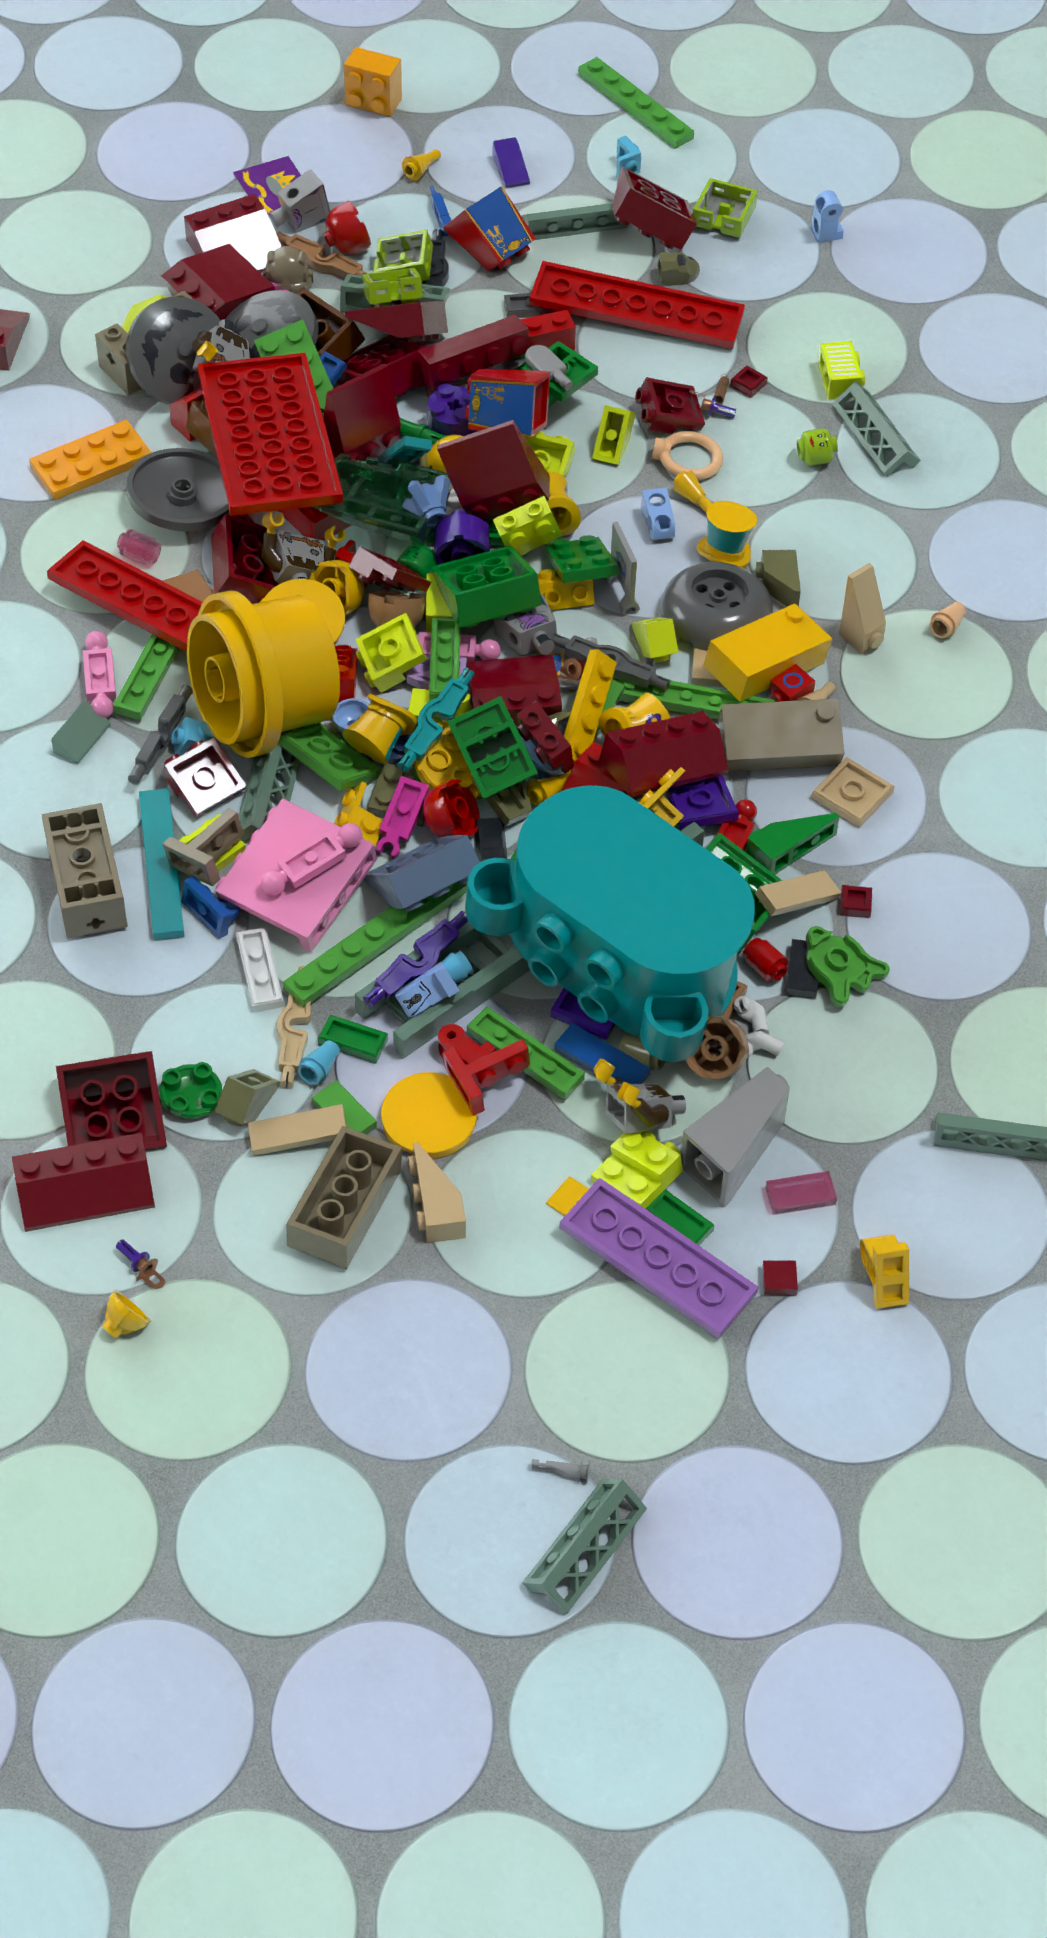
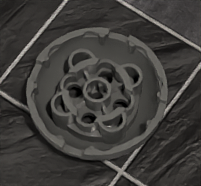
[660,562,773,651]

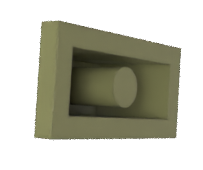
[756,550,801,607]
[215,1069,280,1126]

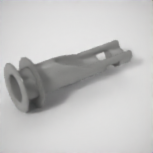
[532,1459,590,1484]

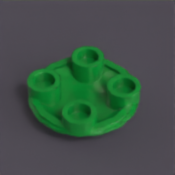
[159,1062,222,1119]

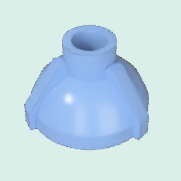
[332,698,369,732]

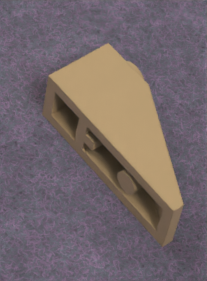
[839,563,886,654]

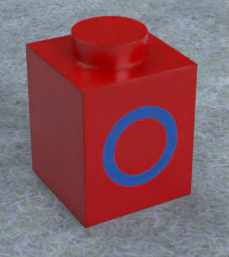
[768,664,815,702]

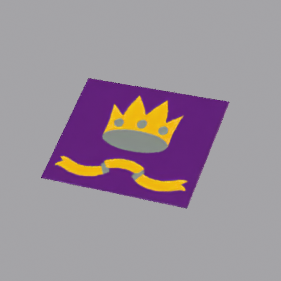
[233,156,301,216]

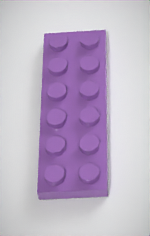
[559,1177,759,1339]

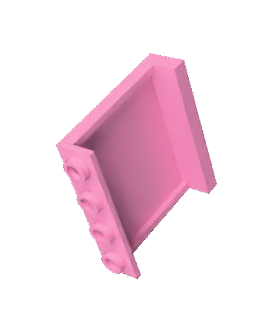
[216,798,377,953]

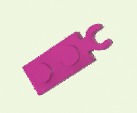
[376,776,430,859]

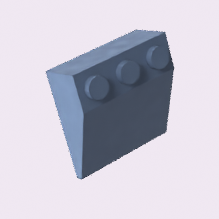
[364,835,480,912]

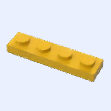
[564,649,617,764]

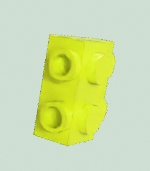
[525,431,575,477]
[493,496,563,555]
[355,613,427,693]
[591,1131,683,1209]

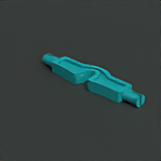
[397,668,474,772]

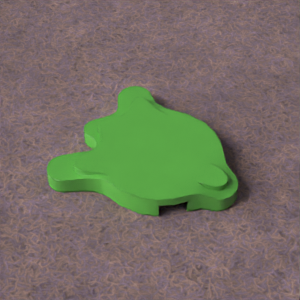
[806,926,890,1007]

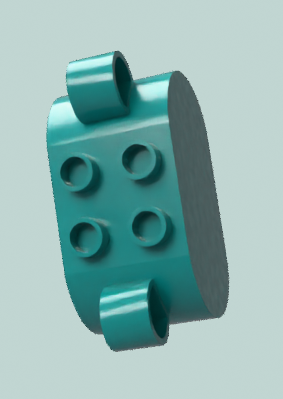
[465,786,755,1062]

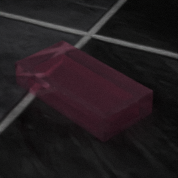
[765,1171,837,1215]

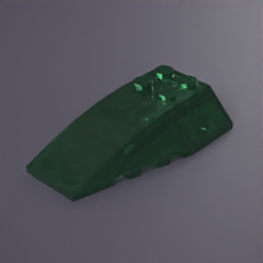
[312,453,452,546]

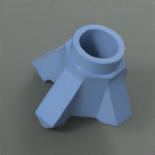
[402,475,450,527]

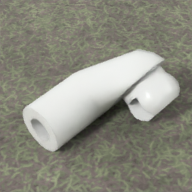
[734,996,769,1035]
[746,1031,784,1058]

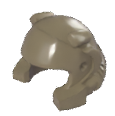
[263,246,314,294]

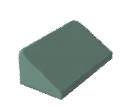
[51,701,111,764]

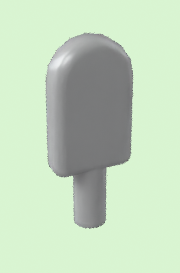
[525,345,573,391]

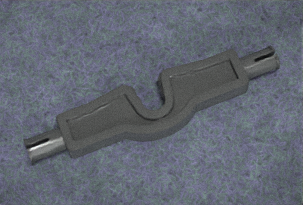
[551,633,671,691]
[128,685,193,785]

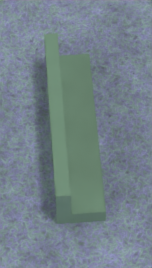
[522,203,627,240]
[340,274,450,311]
[832,381,921,476]
[239,744,300,842]
[933,1112,1047,1161]
[522,1479,647,1614]

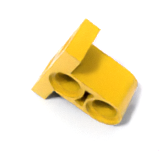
[860,1234,909,1309]

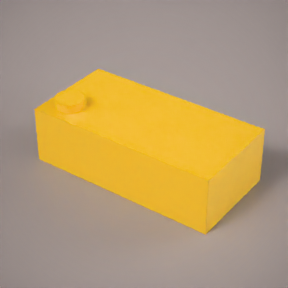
[703,604,833,702]

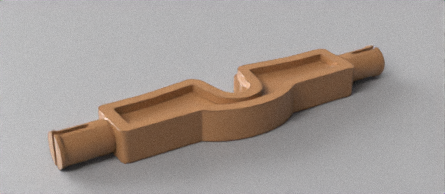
[276,231,367,279]

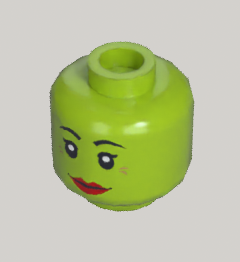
[796,428,838,466]

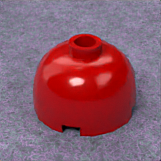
[323,200,371,255]
[423,779,480,837]

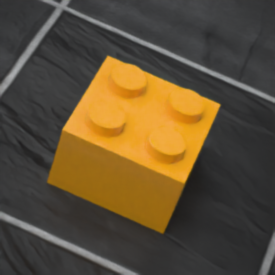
[344,47,402,117]

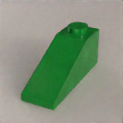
[746,813,840,875]

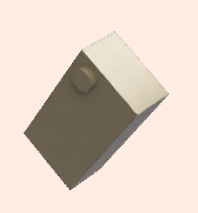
[718,698,845,772]
[286,1126,402,1269]

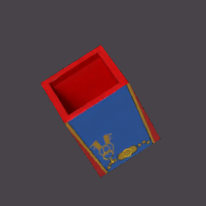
[443,186,536,271]
[465,369,550,438]

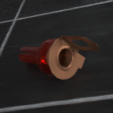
[558,658,585,681]

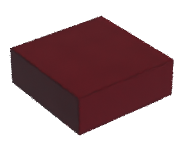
[730,365,768,398]
[840,885,872,918]
[762,1260,798,1295]

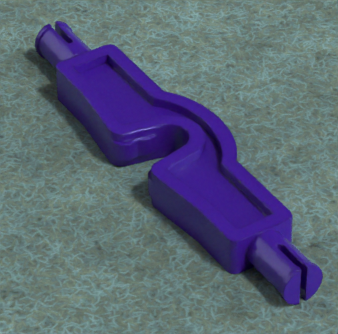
[363,911,469,1008]

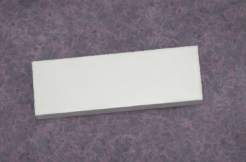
[236,927,284,1012]

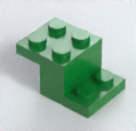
[514,341,598,407]
[447,696,538,800]

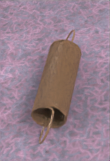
[714,374,729,404]

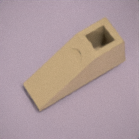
[408,1142,466,1243]

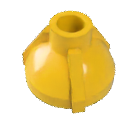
[102,1290,151,1338]

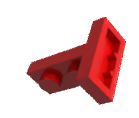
[443,1039,530,1116]

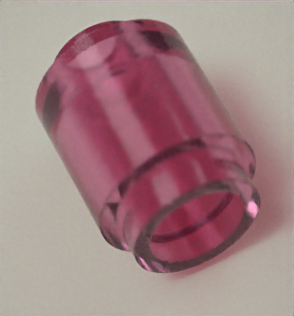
[117,529,161,565]

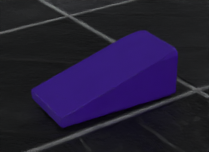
[492,137,530,188]

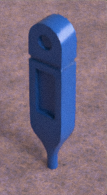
[430,186,451,237]

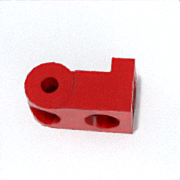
[438,1024,496,1065]

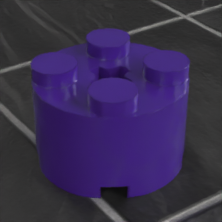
[427,383,479,436]
[433,510,490,565]

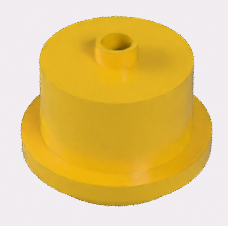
[187,590,340,758]

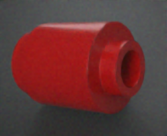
[743,937,788,982]

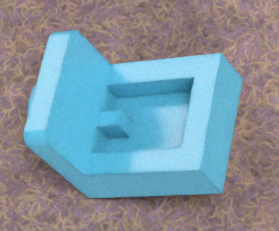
[616,136,641,178]
[171,717,220,756]

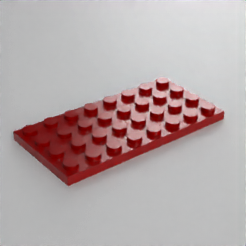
[197,352,343,516]

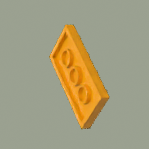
[29,419,152,500]

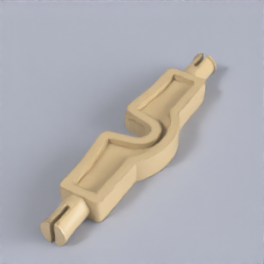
[277,966,311,1089]

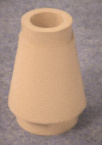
[930,602,966,638]

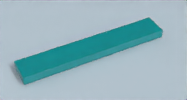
[139,788,185,940]

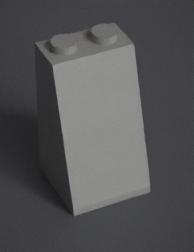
[681,1067,790,1207]

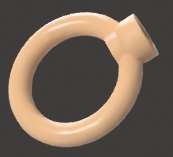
[652,431,723,480]

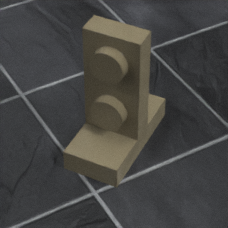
[162,808,244,887]

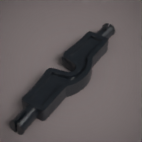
[422,229,449,287]

